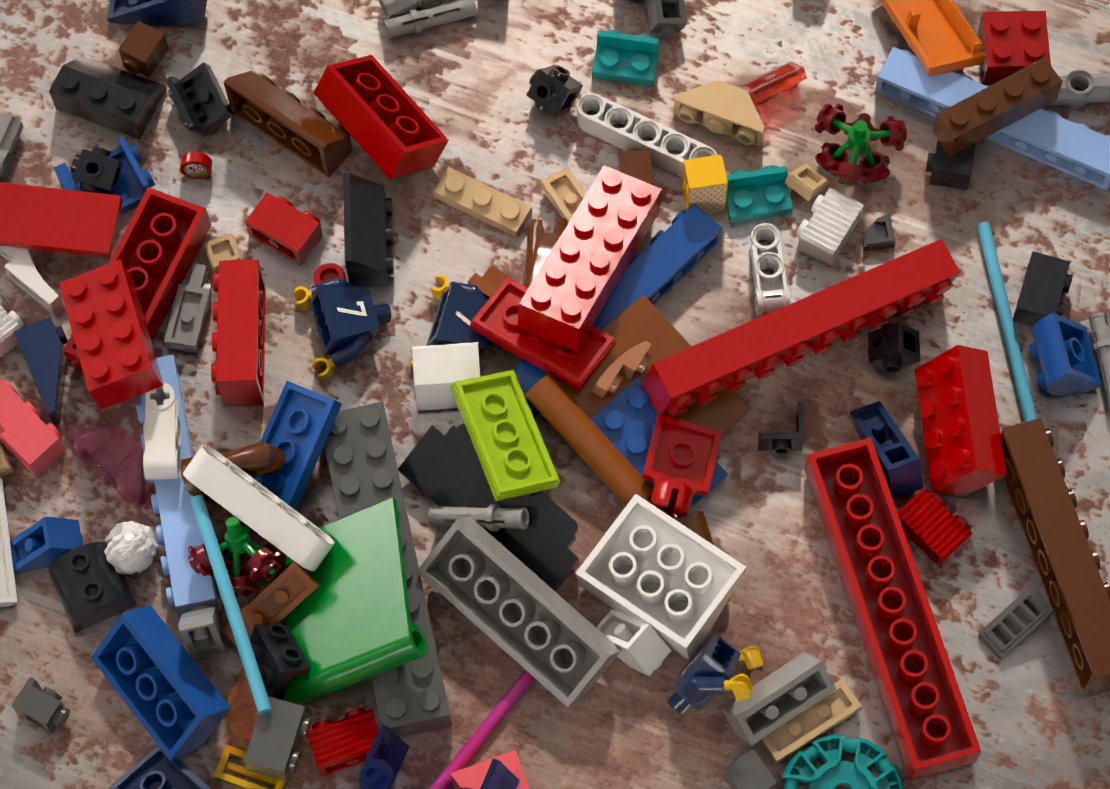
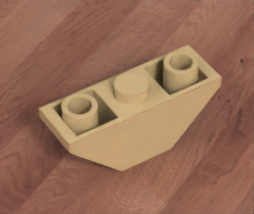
[673,80,765,147]

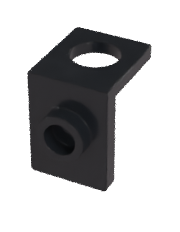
[757,402,804,455]

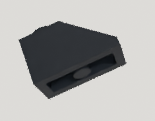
[925,141,976,190]

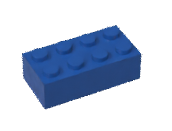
[91,605,231,761]

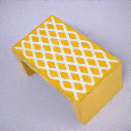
[682,155,728,215]

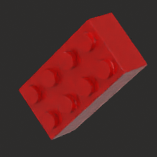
[313,55,449,180]
[59,259,164,409]
[211,259,266,407]
[914,345,1007,497]

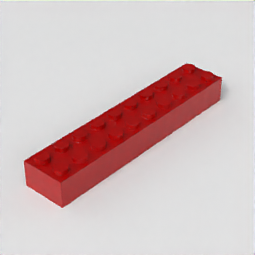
[642,239,960,418]
[804,438,981,781]

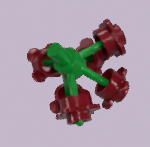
[815,103,907,187]
[188,517,287,598]

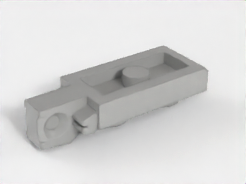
[164,264,212,353]

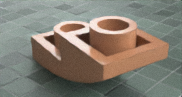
[591,341,652,399]

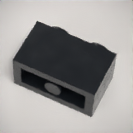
[1013,251,1073,327]

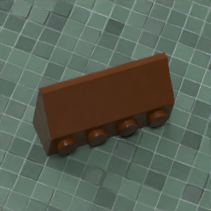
[224,71,352,178]

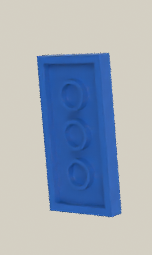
[591,378,728,519]
[254,381,342,510]

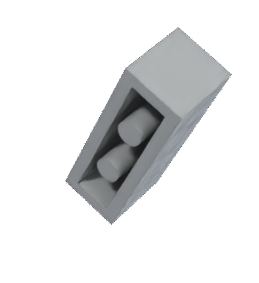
[720,652,836,746]

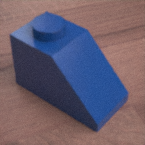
[10,516,83,574]

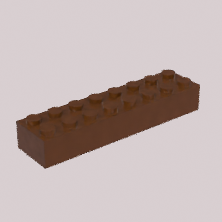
[1000,418,1110,698]

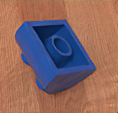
[1029,313,1102,396]

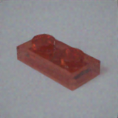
[738,61,807,105]

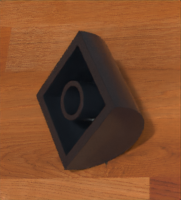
[48,542,137,633]

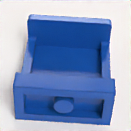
[54,136,155,215]

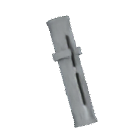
[383,0,478,39]
[1089,312,1110,410]
[428,504,529,532]

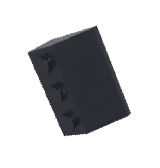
[49,56,167,139]
[343,173,394,288]

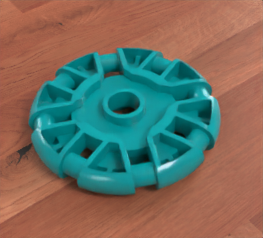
[782,734,905,789]

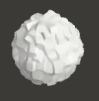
[104,520,158,575]

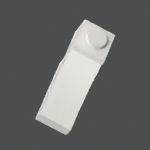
[0,246,65,318]

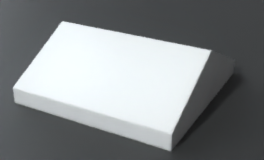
[412,342,481,411]

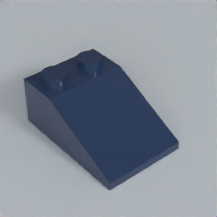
[108,745,211,789]

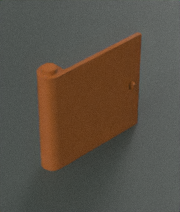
[525,294,750,506]

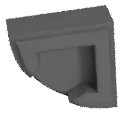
[863,214,896,252]

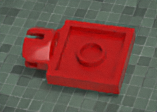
[641,413,723,518]

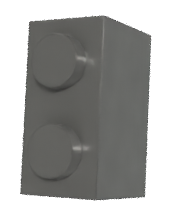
[243,697,311,781]

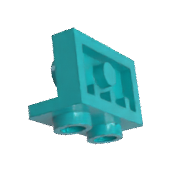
[592,30,660,87]
[726,165,793,223]

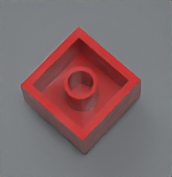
[978,11,1051,85]

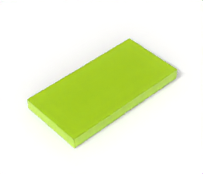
[451,370,560,501]

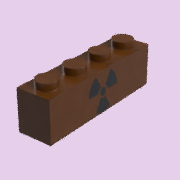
[933,57,1063,156]

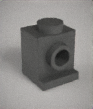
[644,0,687,39]
[11,677,70,734]

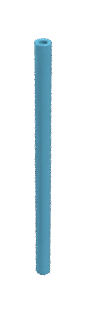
[977,222,1037,422]
[190,495,272,715]

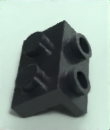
[166,62,234,136]
[250,623,311,700]

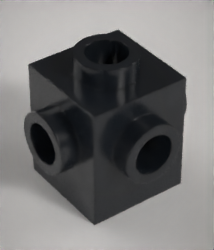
[526,65,583,116]
[71,146,123,193]
[868,322,921,373]

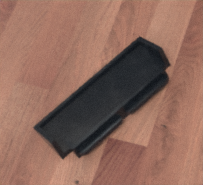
[398,424,580,591]

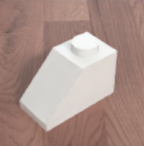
[596,609,671,676]

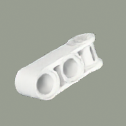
[749,223,791,317]
[143,382,181,480]

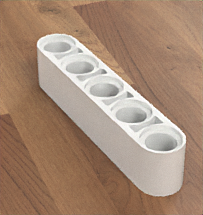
[577,93,718,178]
[183,445,335,572]

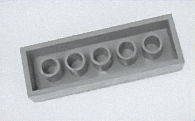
[416,517,622,707]

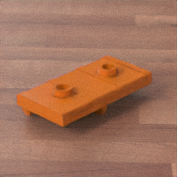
[880,0,985,77]

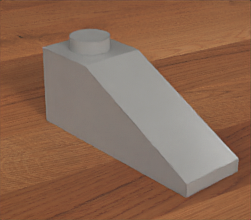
[178,605,227,662]

